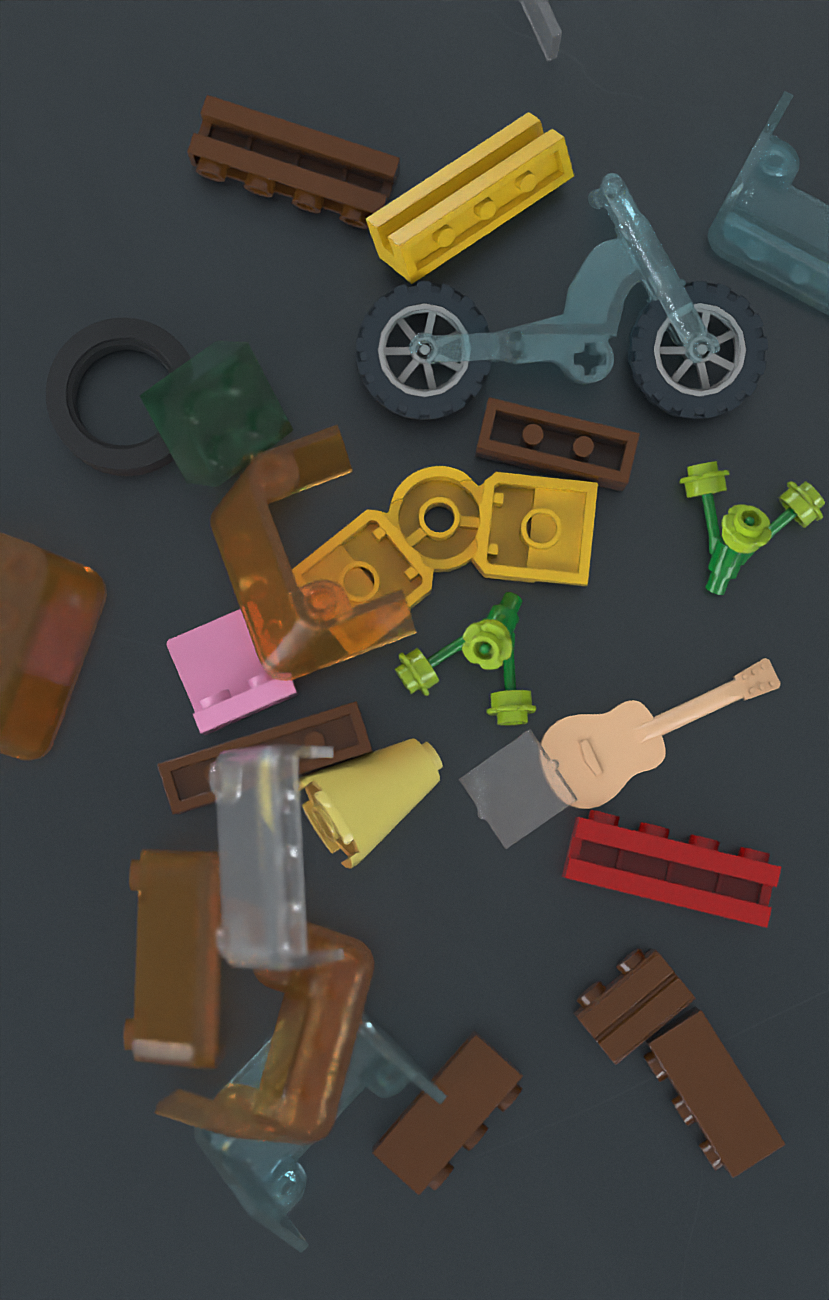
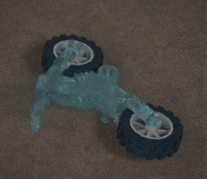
[356,173,768,420]

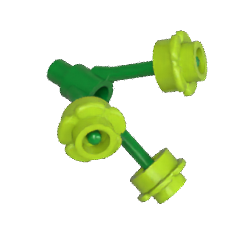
[679,461,825,595]
[394,592,536,725]

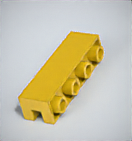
[366,112,574,284]

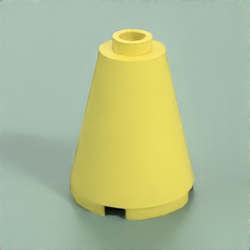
[295,738,443,869]

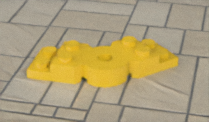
[287,466,598,655]

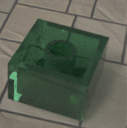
[139,341,294,487]

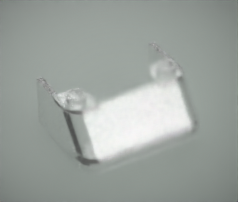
[210,745,343,970]

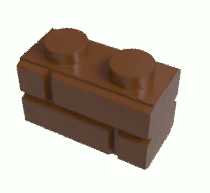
[574,948,696,1065]

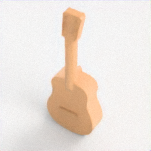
[539,658,781,809]

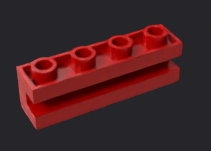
[562,810,782,928]

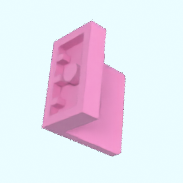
[166,603,299,735]

